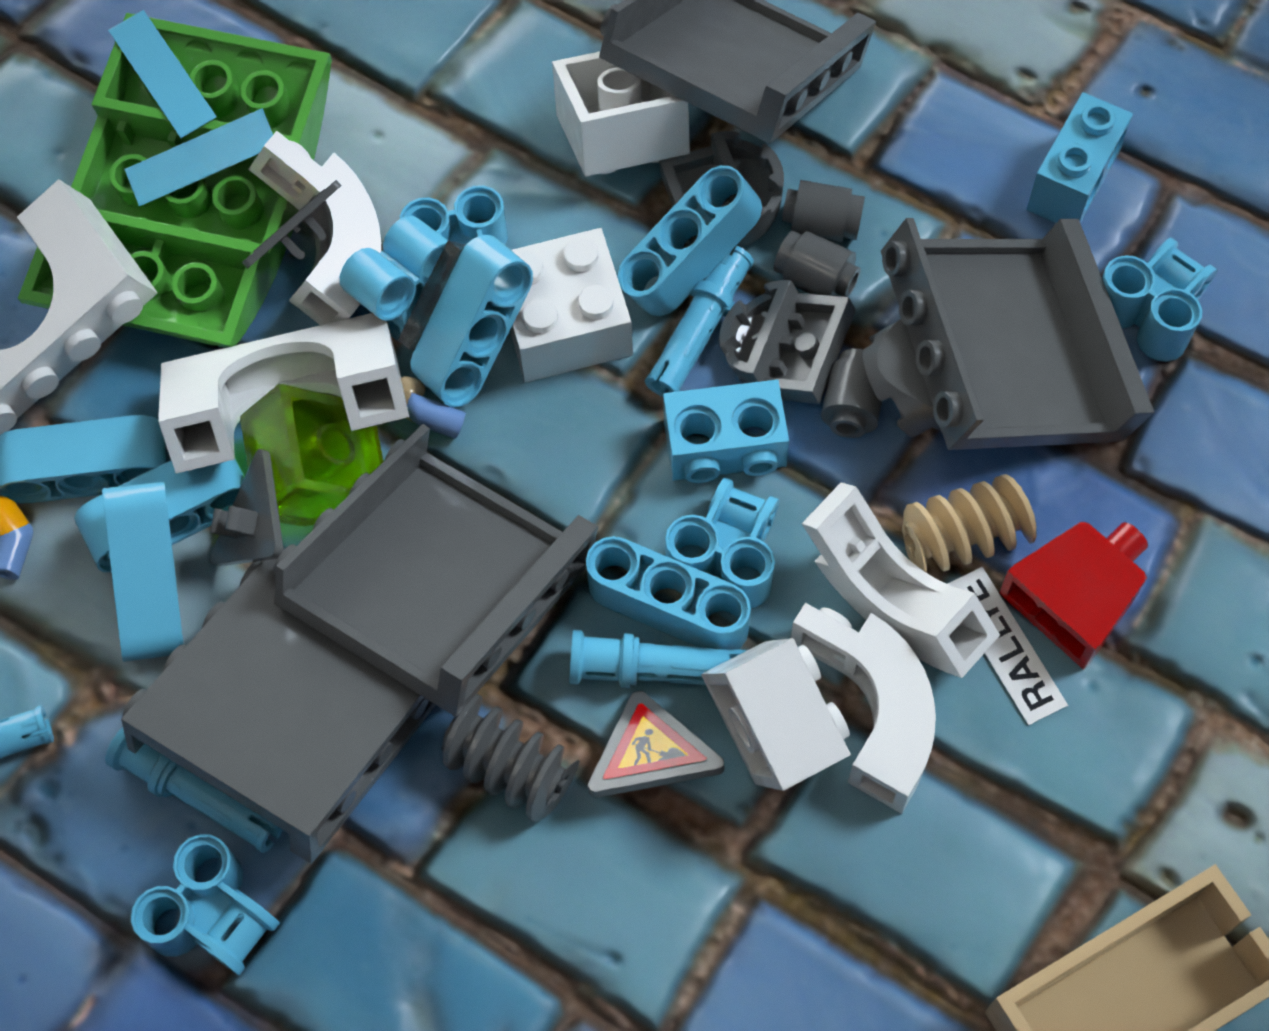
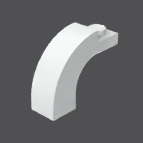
[248,131,381,325]
[802,482,1000,678]
[791,603,936,814]

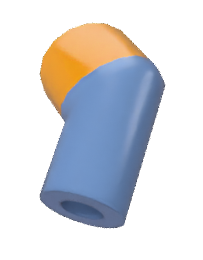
[0,496,33,580]

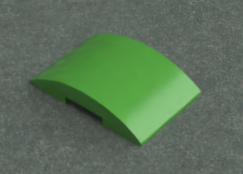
[18,13,332,348]

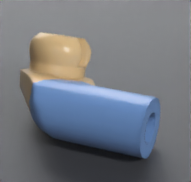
[401,376,466,439]

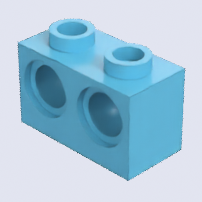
[1026,92,1133,223]
[663,379,789,483]

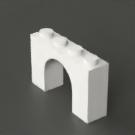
[0,179,158,435]
[158,313,409,474]

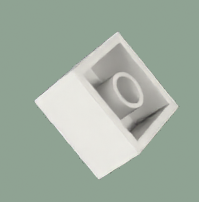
[552,52,690,177]
[510,228,633,383]
[701,638,851,791]

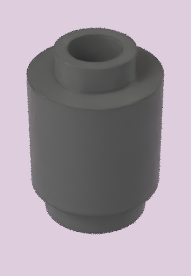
[782,180,865,243]
[773,231,861,297]
[821,349,883,438]

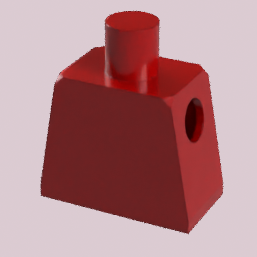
[999,522,1148,670]

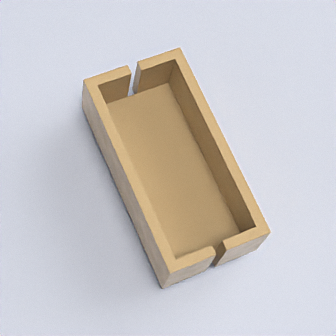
[985,864,1269,1031]

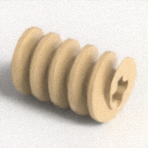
[902,474,1036,573]

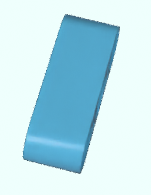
[617,165,762,316]
[410,235,533,407]
[0,415,166,504]
[74,458,245,573]
[102,482,183,662]
[586,536,751,650]

